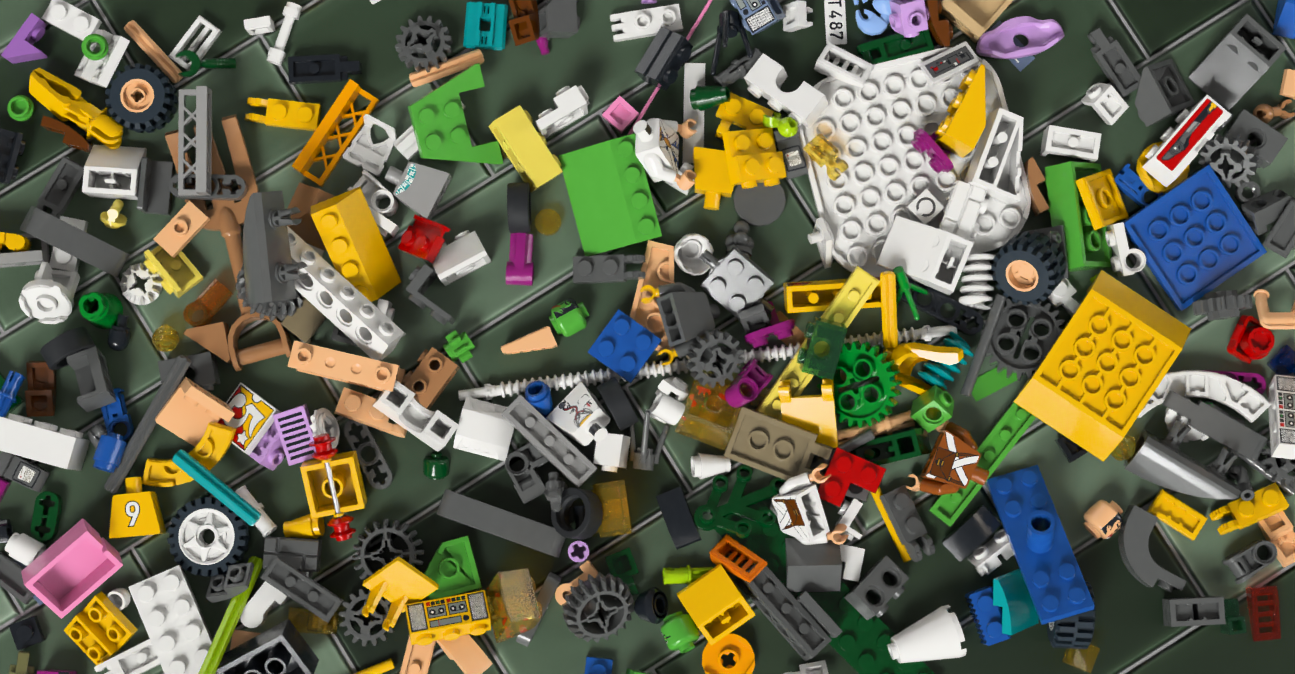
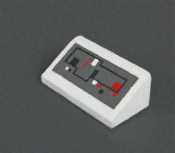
[919,41,980,88]

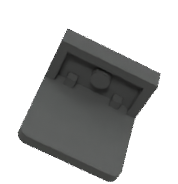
[406,263,455,325]

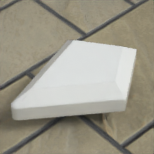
[808,218,834,269]

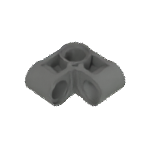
[505,442,549,504]

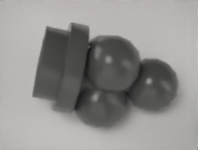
[725,220,754,258]

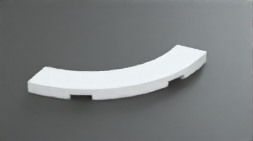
[1137,370,1272,423]

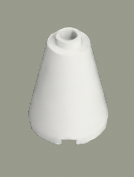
[888,605,967,663]

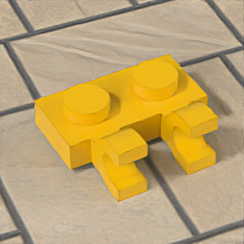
[715,92,774,140]

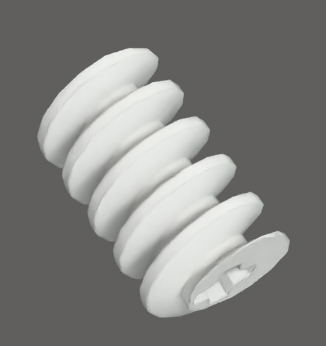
[958,253,995,310]

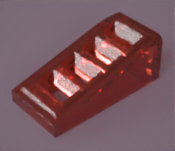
[1246,585,1281,642]

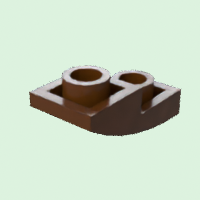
[924,0,953,47]

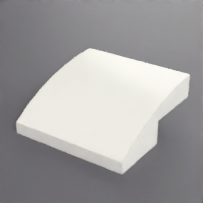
[74,29,130,88]

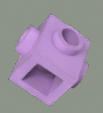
[889,0,929,37]

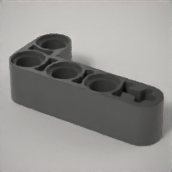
[20,206,130,278]

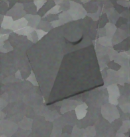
[1135,58,1195,127]

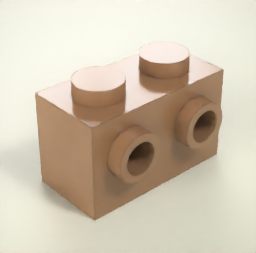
[401,347,460,410]

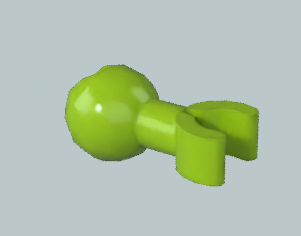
[763,112,798,137]

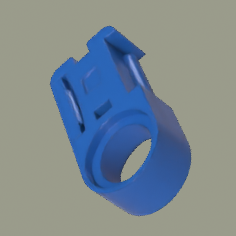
[1114,164,1163,209]
[101,388,134,442]

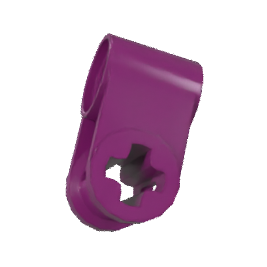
[725,357,773,408]

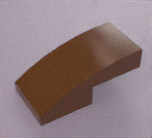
[508,0,539,46]
[40,115,93,153]
[25,361,56,417]

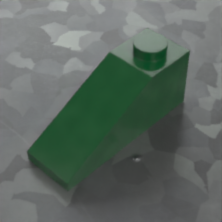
[849,428,932,466]

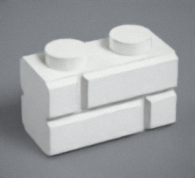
[938,180,989,240]

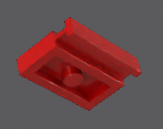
[398,215,450,263]

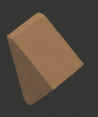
[183,322,233,365]

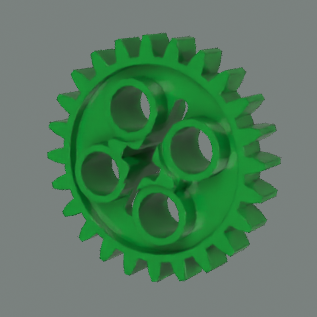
[817,341,902,428]

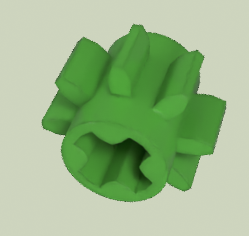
[443,330,475,363]

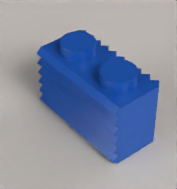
[964,586,1011,646]

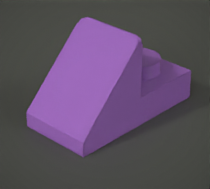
[1,13,48,64]

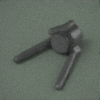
[628,410,669,470]

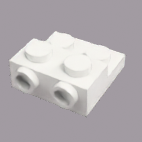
[536,85,590,139]

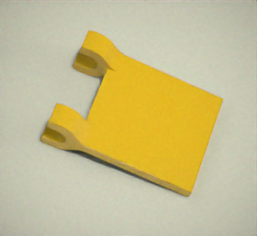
[778,377,838,448]

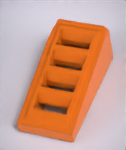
[709,534,767,583]

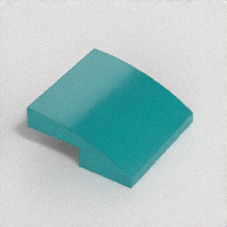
[993,568,1039,635]

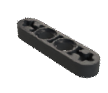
[896,278,984,335]

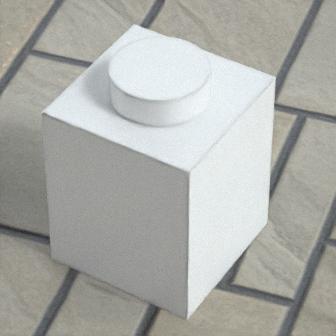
[593,433,631,473]

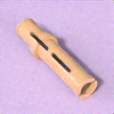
[837,410,915,446]

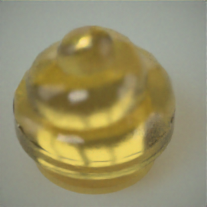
[152,324,179,352]
[1111,435,1136,461]

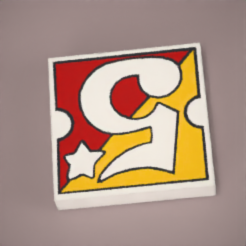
[218,382,281,455]

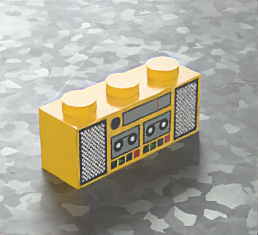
[405,590,491,645]

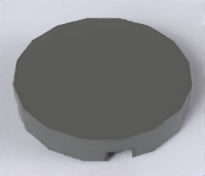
[733,182,786,227]

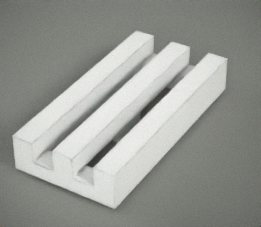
[168,15,222,71]

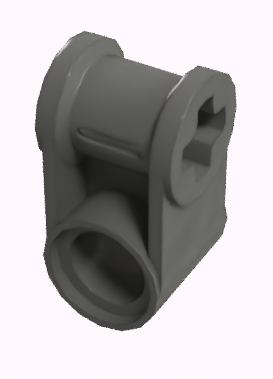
[1222,540,1277,584]

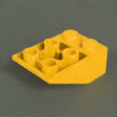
[935,64,986,158]

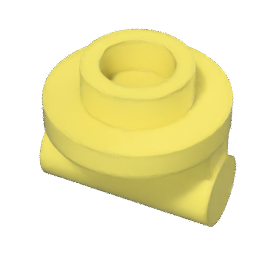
[100,199,127,229]

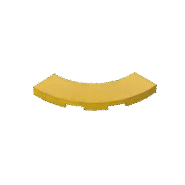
[142,421,236,487]

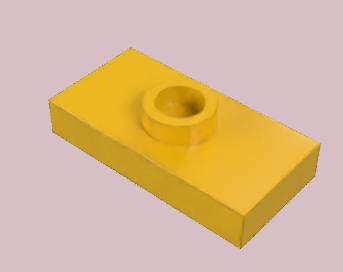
[1147,489,1208,541]

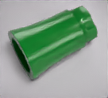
[78,292,123,329]

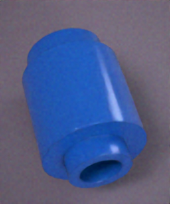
[93,432,127,473]

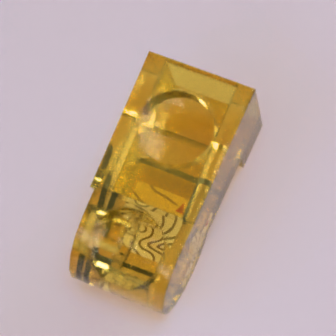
[288,606,339,634]

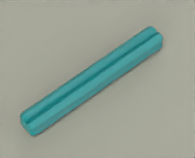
[172,449,261,526]

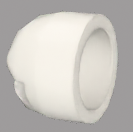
[107,588,131,611]

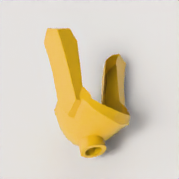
[883,342,964,395]

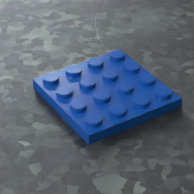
[1124,165,1267,311]

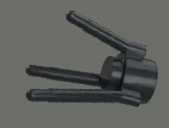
[710,10,753,76]

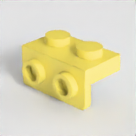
[143,245,204,298]

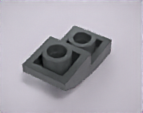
[206,562,254,603]

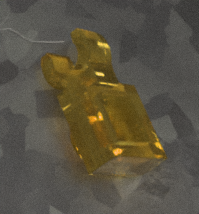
[803,133,849,181]

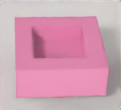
[602,96,639,134]

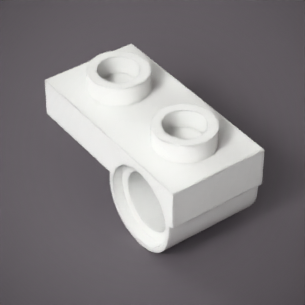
[1105,222,1146,277]

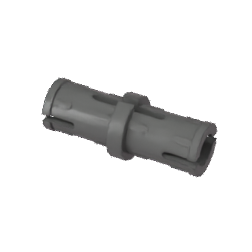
[713,48,762,87]

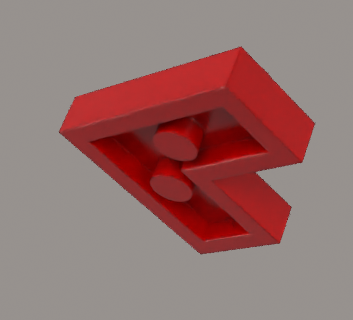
[818,447,886,507]

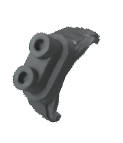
[544,472,574,524]

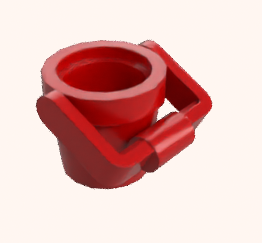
[1227,315,1275,364]

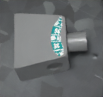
[385,162,452,220]

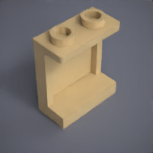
[941,0,1013,44]

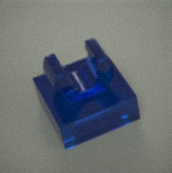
[1266,345,1295,377]

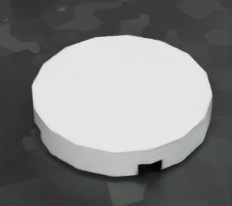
[19,279,74,324]

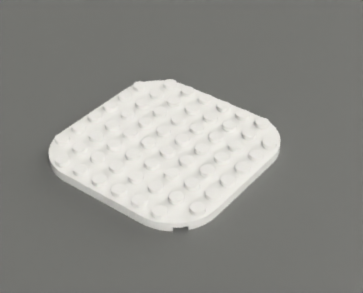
[798,47,1031,278]

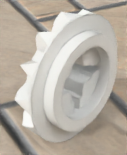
[119,262,163,305]
[310,408,340,448]

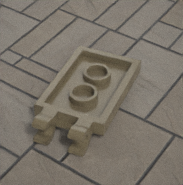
[724,406,833,484]

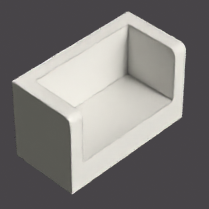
[1040,125,1102,163]

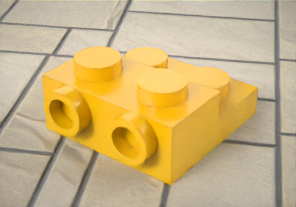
[722,128,787,189]

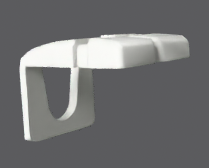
[342,114,397,177]

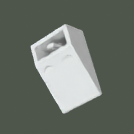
[876,216,974,295]

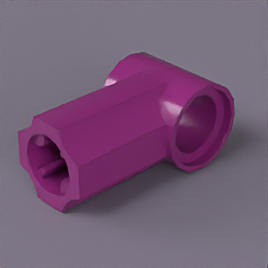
[506,233,534,286]

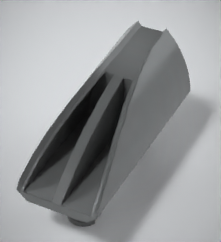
[243,191,308,304]
[1124,419,1241,500]

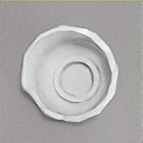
[674,233,714,276]

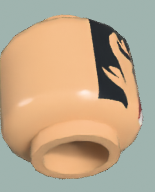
[1083,500,1124,539]

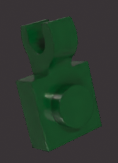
[605,548,639,596]

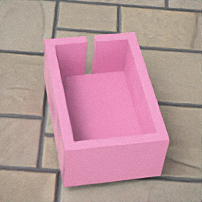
[21,518,123,619]

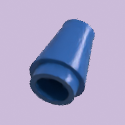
[525,381,554,418]

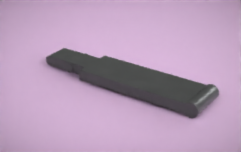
[1162,390,1268,463]

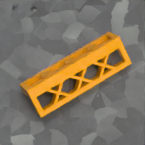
[292,79,379,187]

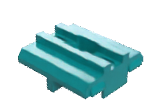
[463,2,508,51]

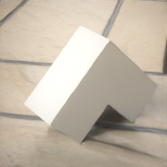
[840,544,865,582]

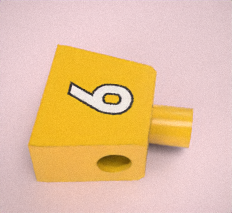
[109,477,166,539]

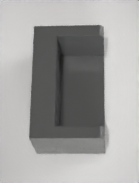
[66,346,117,413]

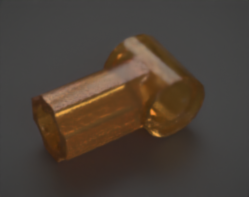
[183,278,234,328]

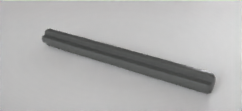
[104,354,192,493]

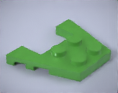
[408,63,504,164]

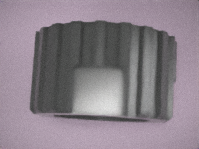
[1235,181,1261,205]

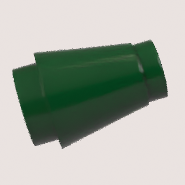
[690,85,730,111]

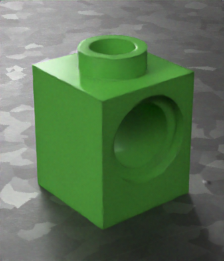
[910,385,954,433]

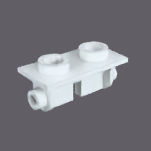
[967,529,1014,576]

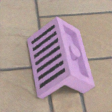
[273,404,316,466]

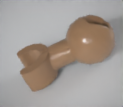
[1253,99,1295,124]

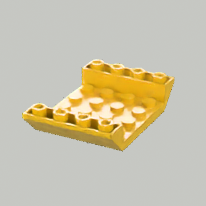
[1013,270,1191,462]

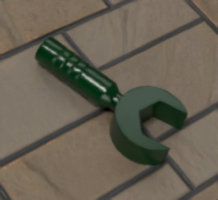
[174,50,236,77]

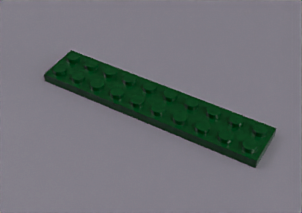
[714,491,935,674]

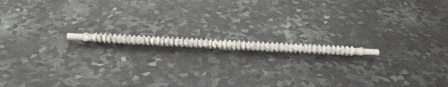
[458,325,957,401]

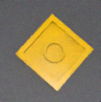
[1075,169,1129,230]

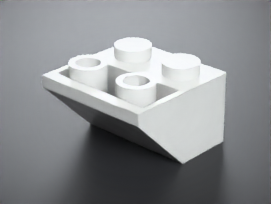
[82,145,147,200]

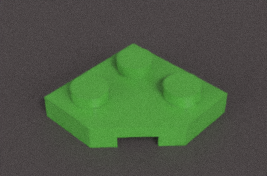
[424,536,482,600]

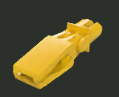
[29,68,124,150]

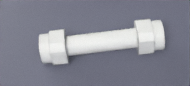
[267,2,302,66]

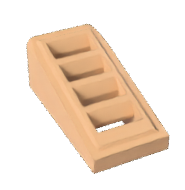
[501,326,558,355]

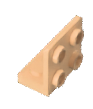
[155,377,235,447]

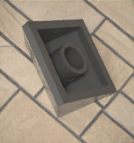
[785,538,842,592]

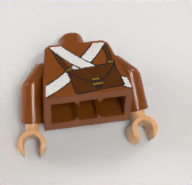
[906,420,989,495]

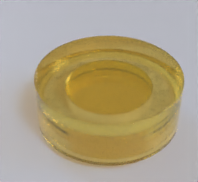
[535,209,561,236]

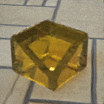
[1062,644,1100,673]

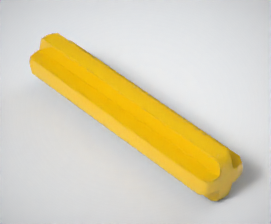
[880,271,898,349]

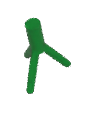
[893,266,928,320]

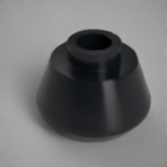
[634,587,668,624]

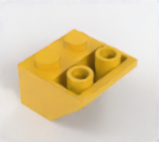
[677,564,755,646]

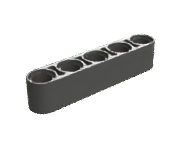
[436,489,566,558]

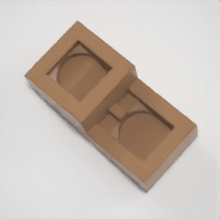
[1024,157,1049,216]

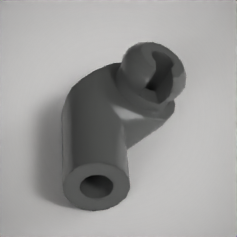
[1228,464,1254,501]

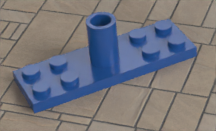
[987,465,1095,625]

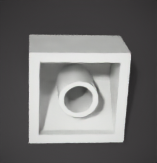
[432,230,491,286]

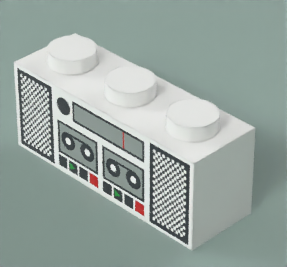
[1267,375,1295,460]

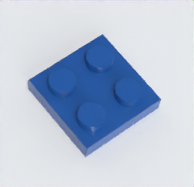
[588,309,662,384]

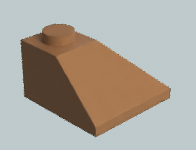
[287,183,335,251]

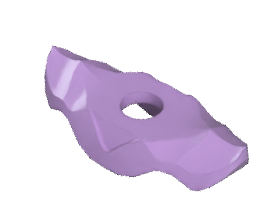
[976,16,1065,59]

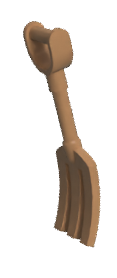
[165,114,292,372]

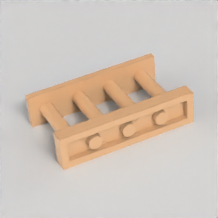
[287,340,406,392]

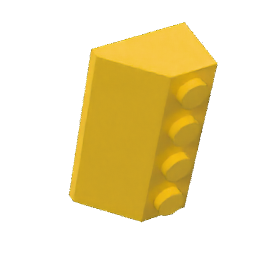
[311,187,401,302]

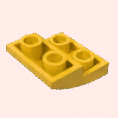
[63,591,138,666]

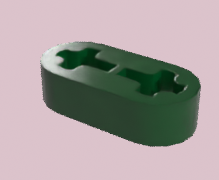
[31,491,62,542]

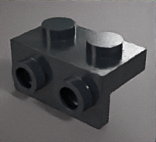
[0,128,26,185]

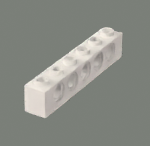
[287,226,404,361]

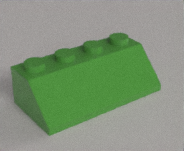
[1045,161,1112,272]

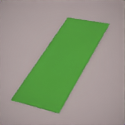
[972,367,1017,402]

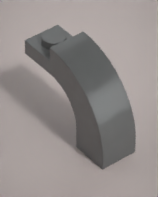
[1118,505,1187,593]

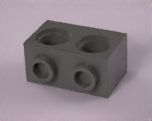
[844,555,909,620]
[1162,596,1226,627]

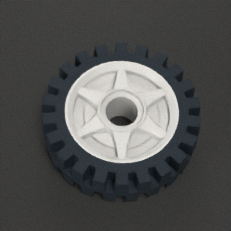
[167,497,250,576]

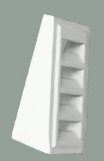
[814,42,875,87]

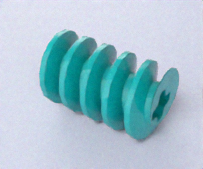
[917,331,974,390]

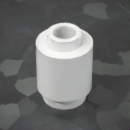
[5,532,46,566]

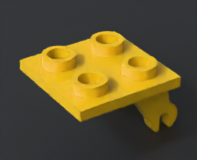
[362,556,439,631]

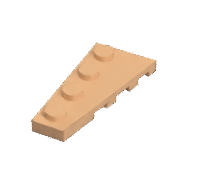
[630,240,675,353]

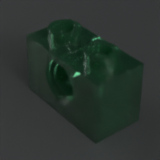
[797,316,848,380]

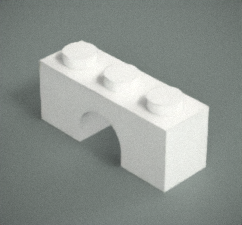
[744,53,828,129]
[373,380,459,452]

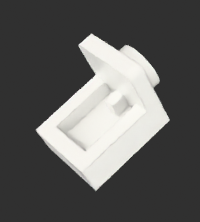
[34,261,80,298]
[835,498,863,541]

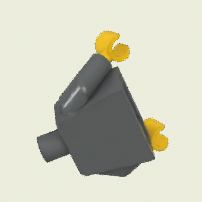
[640,282,720,365]

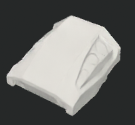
[453,396,514,461]

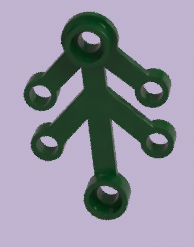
[694,465,786,538]

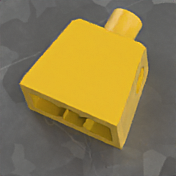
[693,147,735,210]

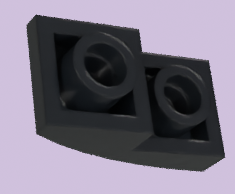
[656,487,702,550]
[942,503,1001,562]

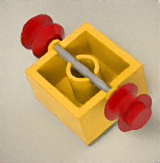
[300,433,367,541]

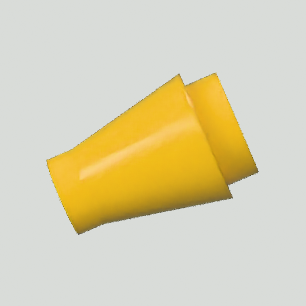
[283,513,325,539]

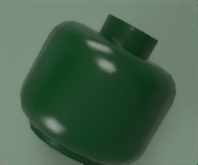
[423,452,450,480]

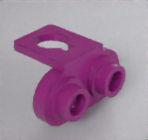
[911,128,954,174]
[744,301,796,348]

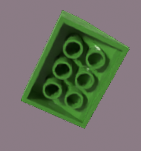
[558,133,662,256]

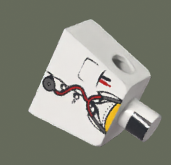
[546,382,611,446]

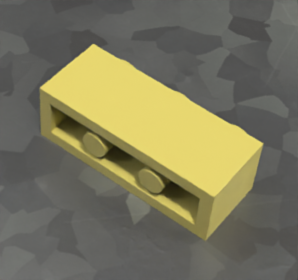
[488,105,563,193]

